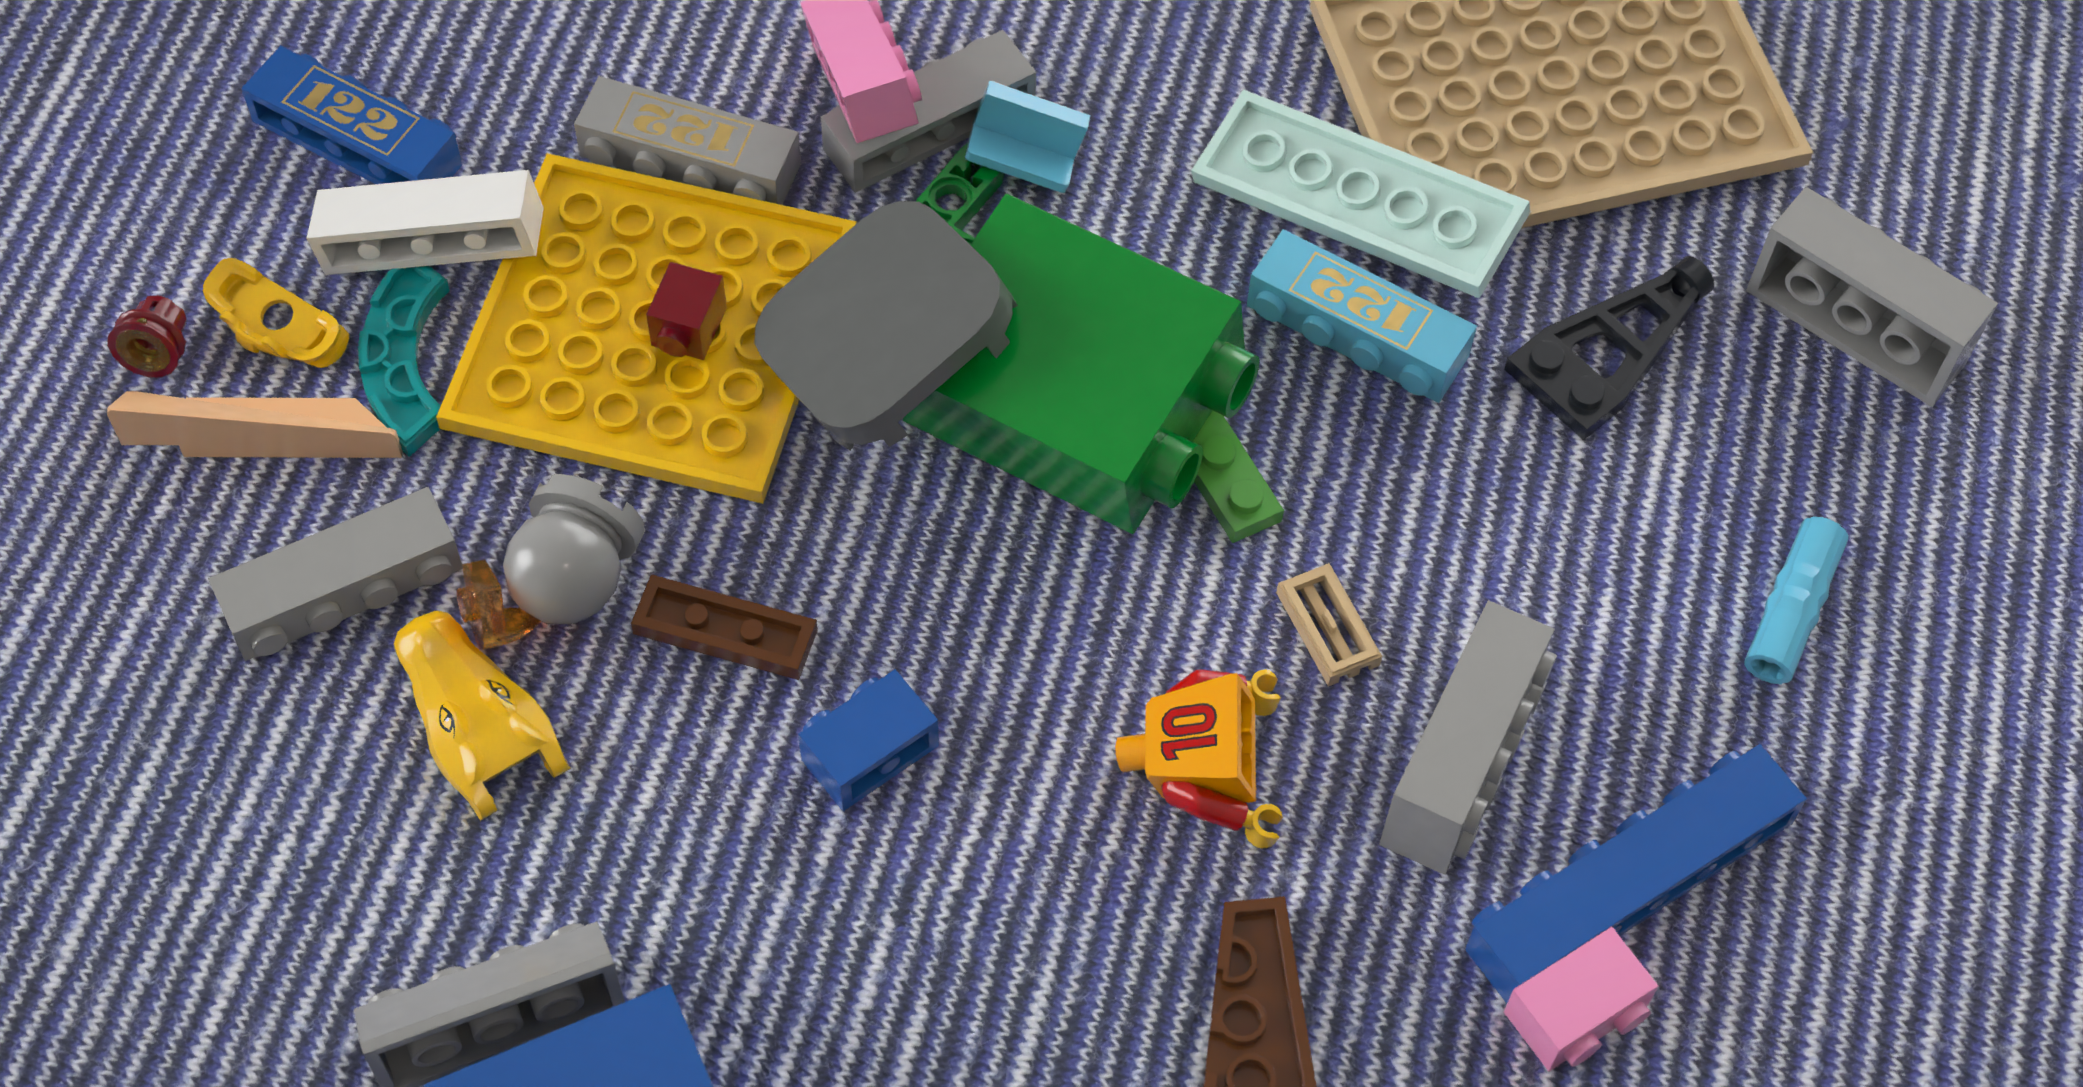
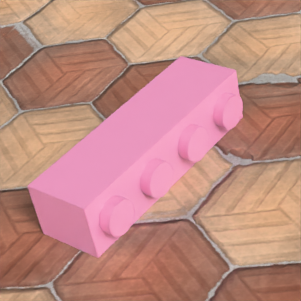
[800,0,922,143]

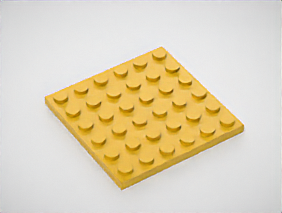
[436,153,857,504]

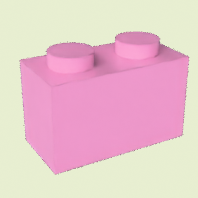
[1504,927,1658,1071]

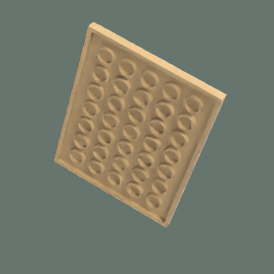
[1310,0,1813,228]

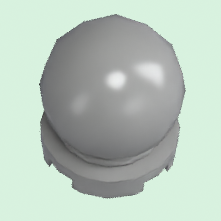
[503,474,645,624]

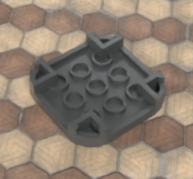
[755,201,1018,451]

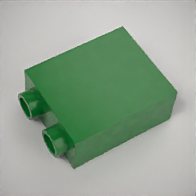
[903,193,1260,535]

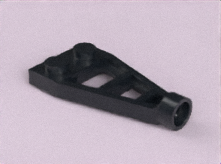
[1504,256,1714,441]

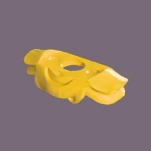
[203,258,349,368]

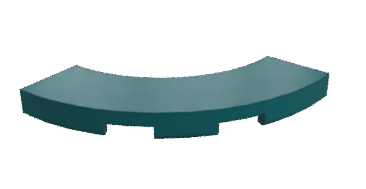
[358,266,450,457]

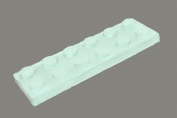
[1191,89,1530,299]

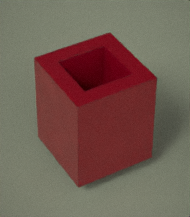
[646,262,727,360]

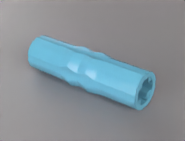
[1744,517,1849,684]

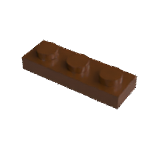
[631,574,818,680]

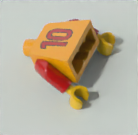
[1115,669,1283,848]

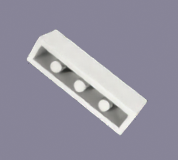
[307,170,544,275]

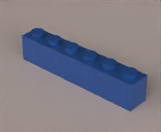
[1465,744,1807,1004]

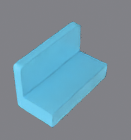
[965,80,1090,193]

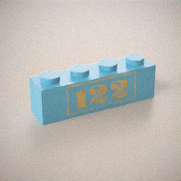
[1247,229,1477,403]

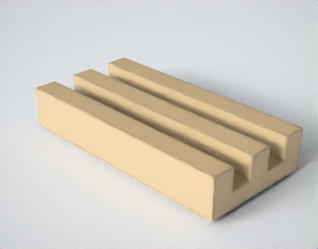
[1276,563,1382,687]

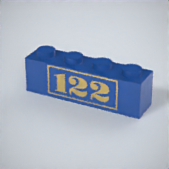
[241,45,463,184]

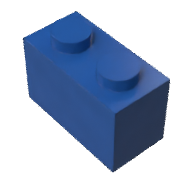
[798,669,939,811]

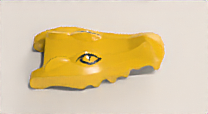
[394,611,571,821]

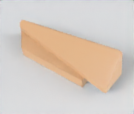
[107,391,403,458]

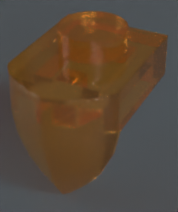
[457,559,542,650]

